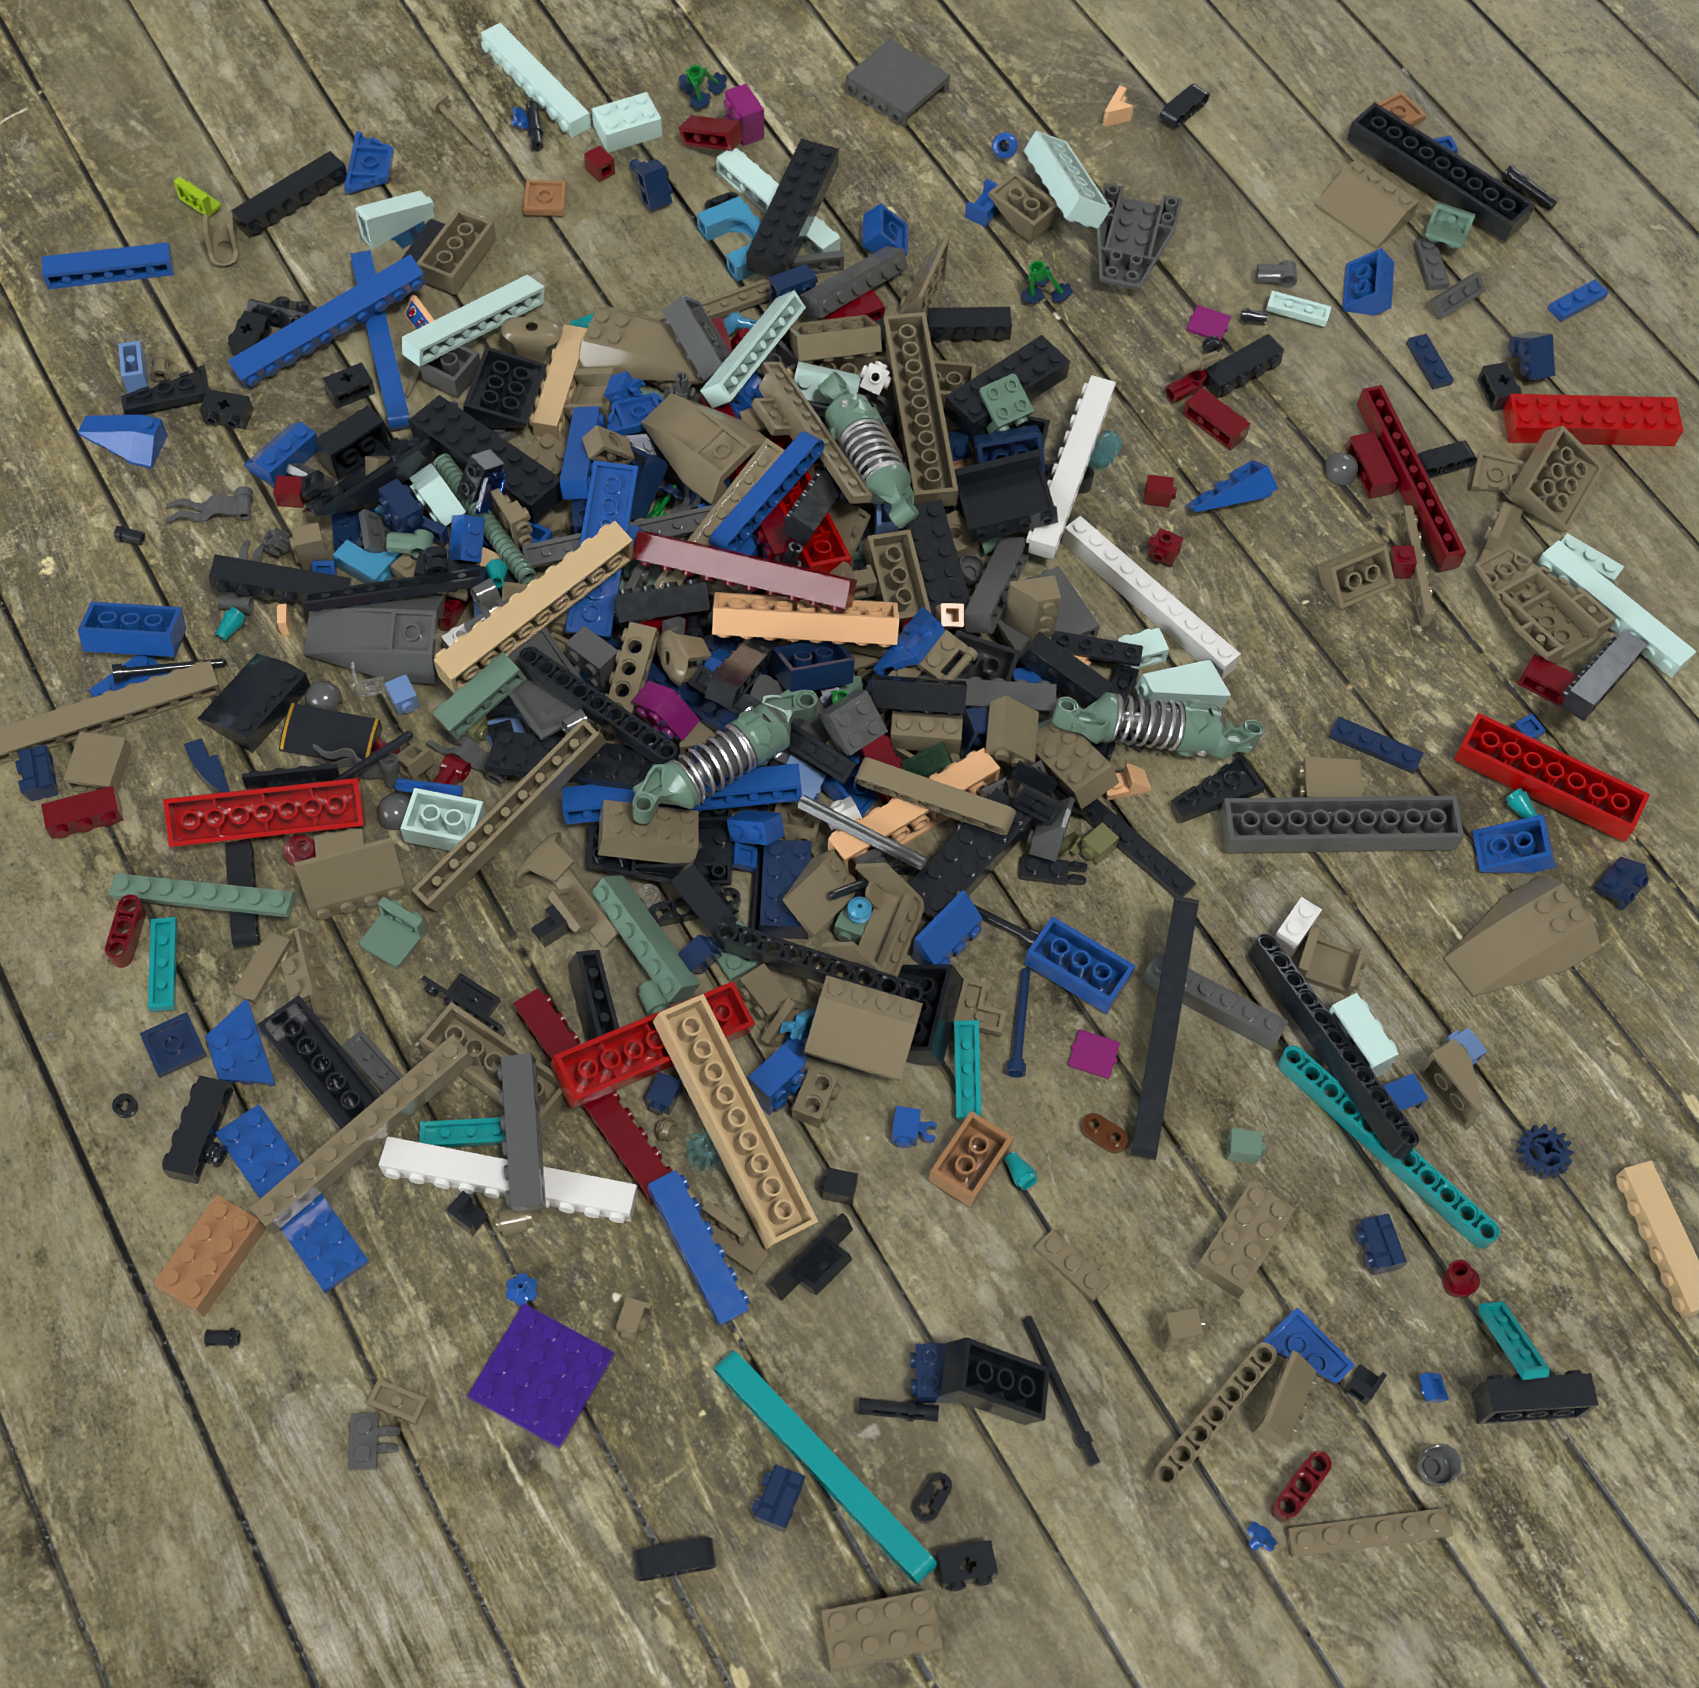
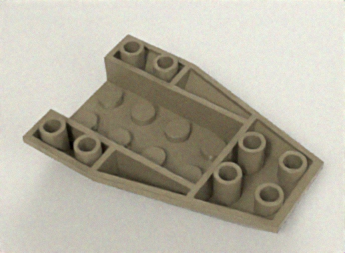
[641,393,767,505]

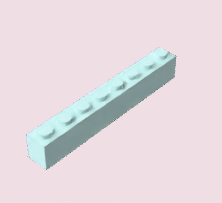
[481,23,591,138]
[716,148,841,254]
[402,275,545,367]
[700,290,806,408]
[1536,540,1697,678]

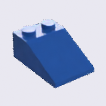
[1472,814,1556,873]

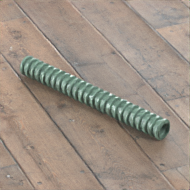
[433,454,536,584]

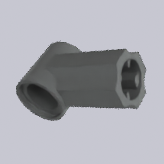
[1255,260,1297,288]

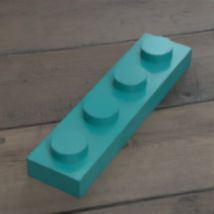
[148,917,178,1012]
[954,1020,982,1120]
[419,1117,506,1148]
[1478,1301,1550,1380]

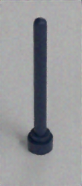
[1006,968,1030,1078]

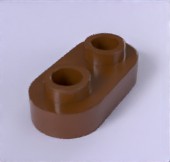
[1080,1113,1128,1154]

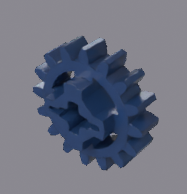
[1516,1124,1574,1180]

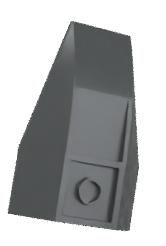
[1097,183,1183,290]
[304,595,446,684]

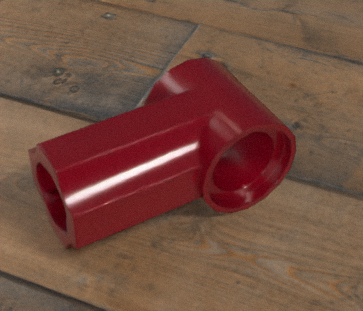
[1165,370,1206,403]
[432,753,471,785]

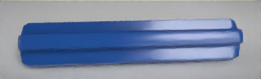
[395,778,464,797]

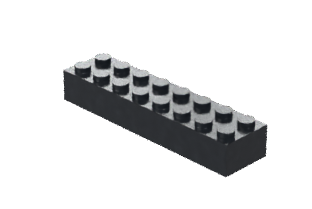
[746,139,839,277]
[408,395,563,523]

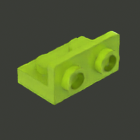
[173,176,221,217]

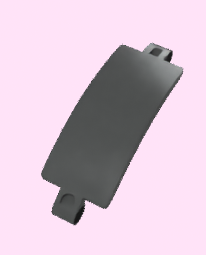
[464,578,598,740]

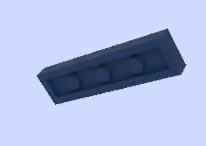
[1329,716,1424,774]

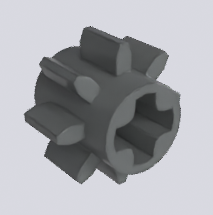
[263,527,291,557]

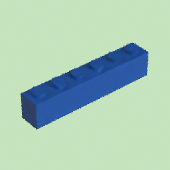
[42,242,174,289]
[560,406,605,500]
[647,1170,750,1327]

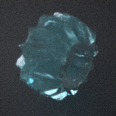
[1090,430,1123,467]
[687,1128,724,1171]

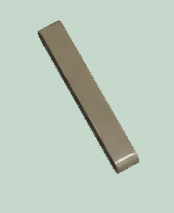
[855,758,1017,835]
[1151,1342,1277,1491]

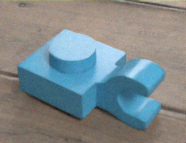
[780,1008,816,1040]

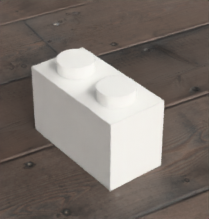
[1275,897,1322,956]

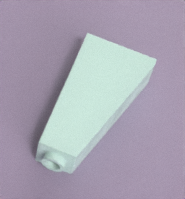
[355,190,434,249]
[1135,660,1231,709]

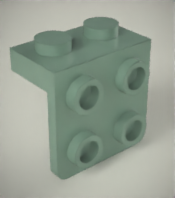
[1424,202,1476,249]
[979,374,1034,433]
[360,897,427,968]

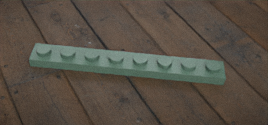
[109,873,296,918]

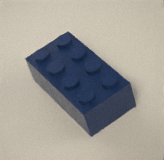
[760,840,812,939]

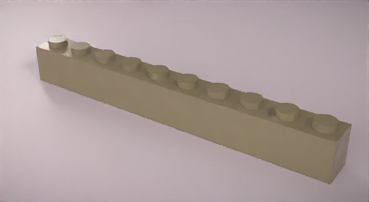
[0,661,222,765]
[412,718,607,912]
[250,1035,474,1234]

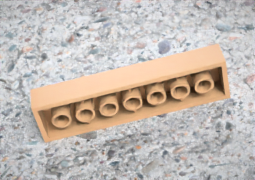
[712,592,899,647]
[828,748,1000,876]

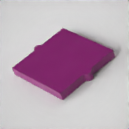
[1186,305,1231,341]
[1068,1029,1120,1080]

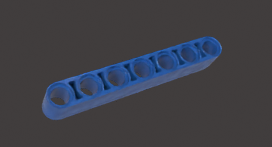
[710,431,825,552]

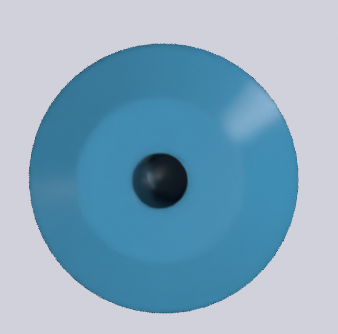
[847,896,872,924]

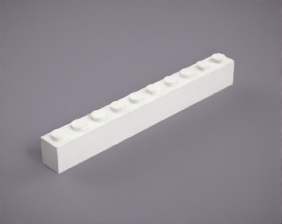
[1026,375,1116,560]
[1062,516,1241,679]
[379,1136,638,1223]

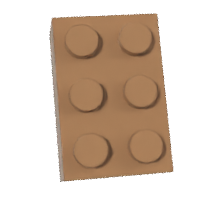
[929,1111,1014,1208]

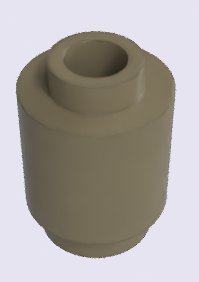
[494,1208,533,1237]

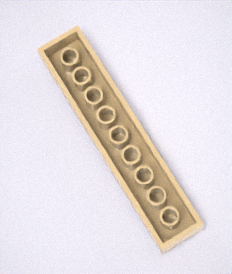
[433,521,633,694]
[653,994,818,1250]

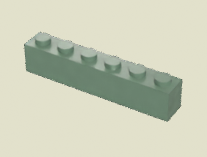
[591,875,701,1003]

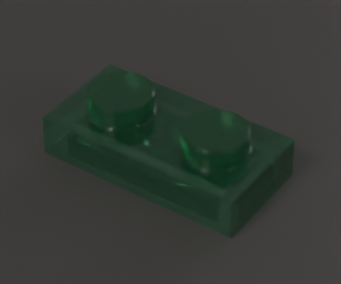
[901,742,953,777]

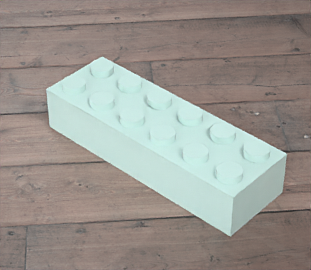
[1024,131,1111,229]

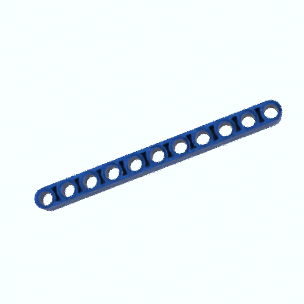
[350,250,410,431]

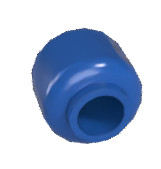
[992,132,1019,159]

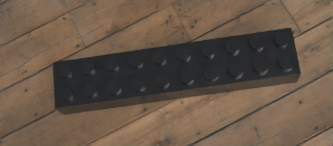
[1346,102,1535,242]

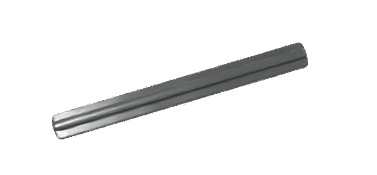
[798,795,927,870]

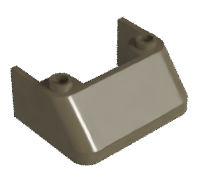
[822,862,924,976]

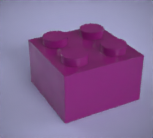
[724,83,764,146]
[631,681,700,741]

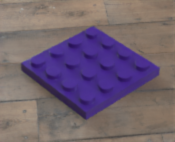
[467,1303,615,1449]

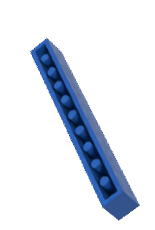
[228,254,426,389]
[562,763,802,824]

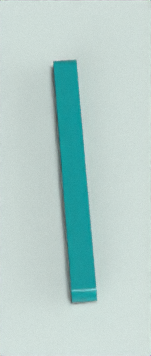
[1278,1045,1500,1249]
[713,1350,938,1585]

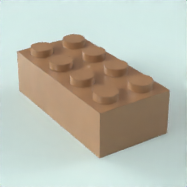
[153,1195,266,1318]

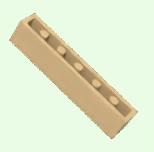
[530,324,588,440]
[1616,1160,1699,1319]

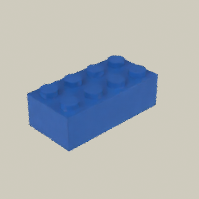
[78,602,186,657]
[1024,916,1136,1014]

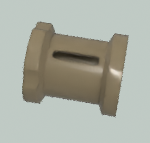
[150,354,170,382]

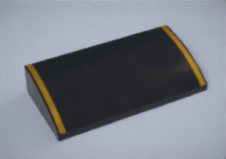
[279,703,383,762]

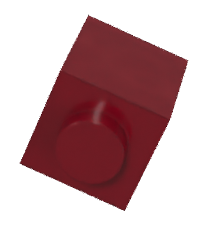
[584,145,615,183]
[1143,474,1177,508]
[273,476,307,508]
[1389,545,1417,579]

